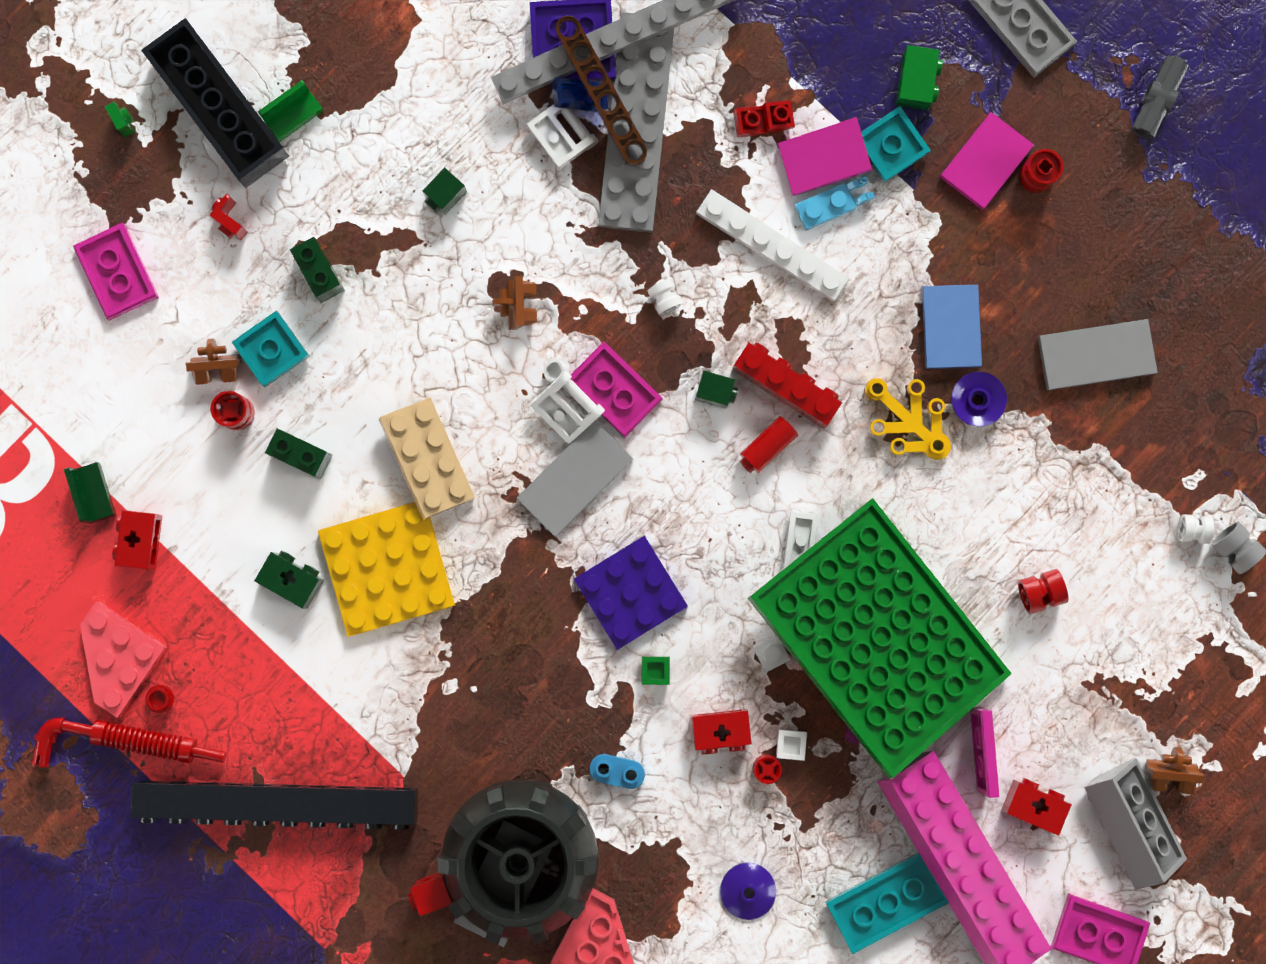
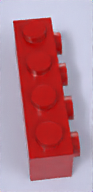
[732,342,843,429]

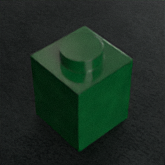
[422,167,467,215]
[695,370,738,409]

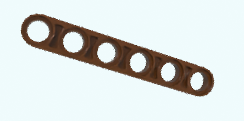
[556,15,647,166]

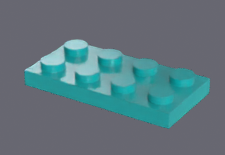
[825,852,949,954]

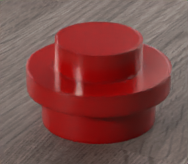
[145,685,174,713]

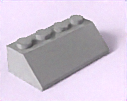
[1084,758,1187,890]

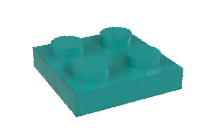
[861,106,931,183]
[232,310,310,388]

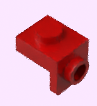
[210,194,248,241]

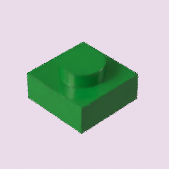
[104,102,135,137]
[642,656,670,685]

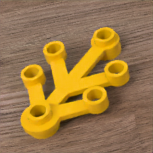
[864,378,951,460]

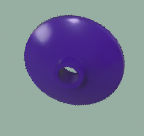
[951,372,1007,427]
[720,862,776,920]

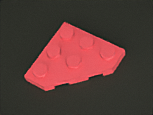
[80,602,168,718]
[550,888,634,964]

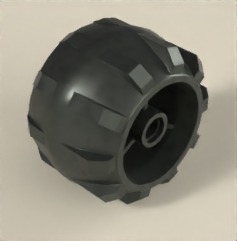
[438,779,599,945]

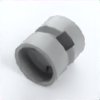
[1211,521,1266,574]

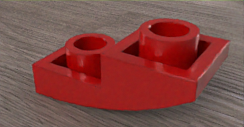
[733,100,795,138]

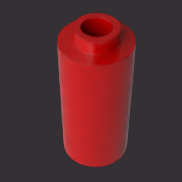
[739,416,799,474]

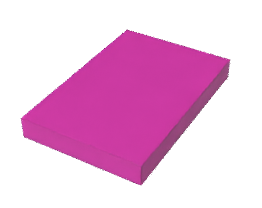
[940,112,1034,210]
[778,117,873,196]
[73,222,159,321]
[570,341,663,438]
[970,707,1000,798]
[1051,893,1150,964]

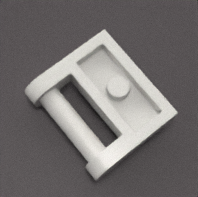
[527,97,599,170]
[530,370,605,444]

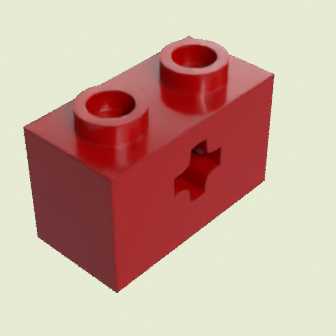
[112,510,163,570]
[691,709,752,755]
[1001,778,1072,836]
[408,872,452,916]

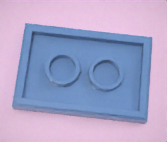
[922,285,982,369]

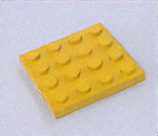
[318,502,456,637]

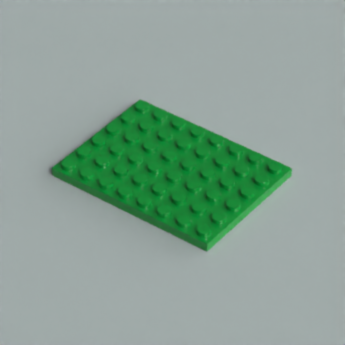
[747,498,1012,779]

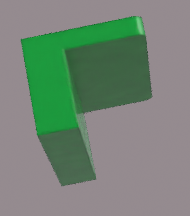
[258,80,324,142]

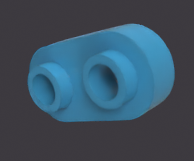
[590,754,645,789]

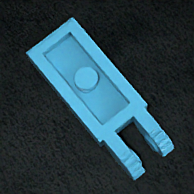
[795,176,875,231]

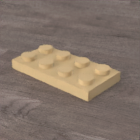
[378,397,475,520]

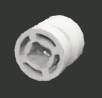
[647,279,684,316]
[1178,514,1214,544]

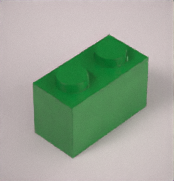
[896,45,943,111]

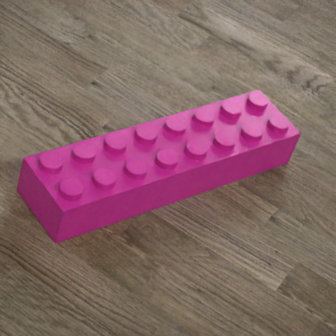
[877,751,1052,964]

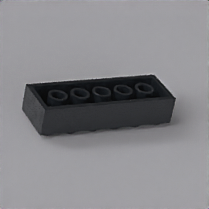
[141,18,289,188]

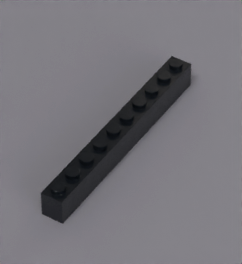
[131,780,418,830]

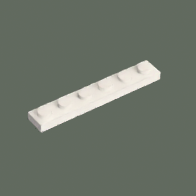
[696,189,849,302]

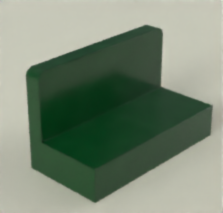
[64,462,116,524]

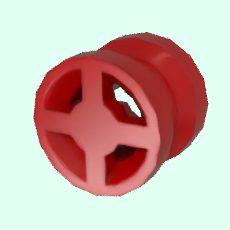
[752,754,782,784]

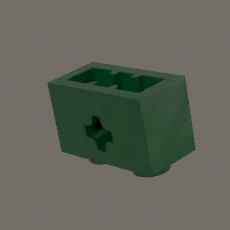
[289,237,345,303]
[265,428,333,479]
[254,550,324,609]

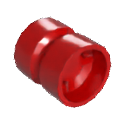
[1019,149,1064,193]
[210,391,255,431]
[1018,569,1069,614]

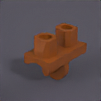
[492,276,537,330]
[185,338,242,385]
[1145,747,1204,794]

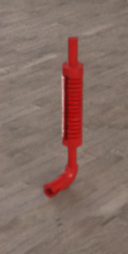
[31,717,226,768]

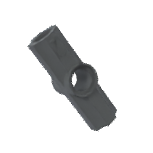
[1131,55,1189,140]

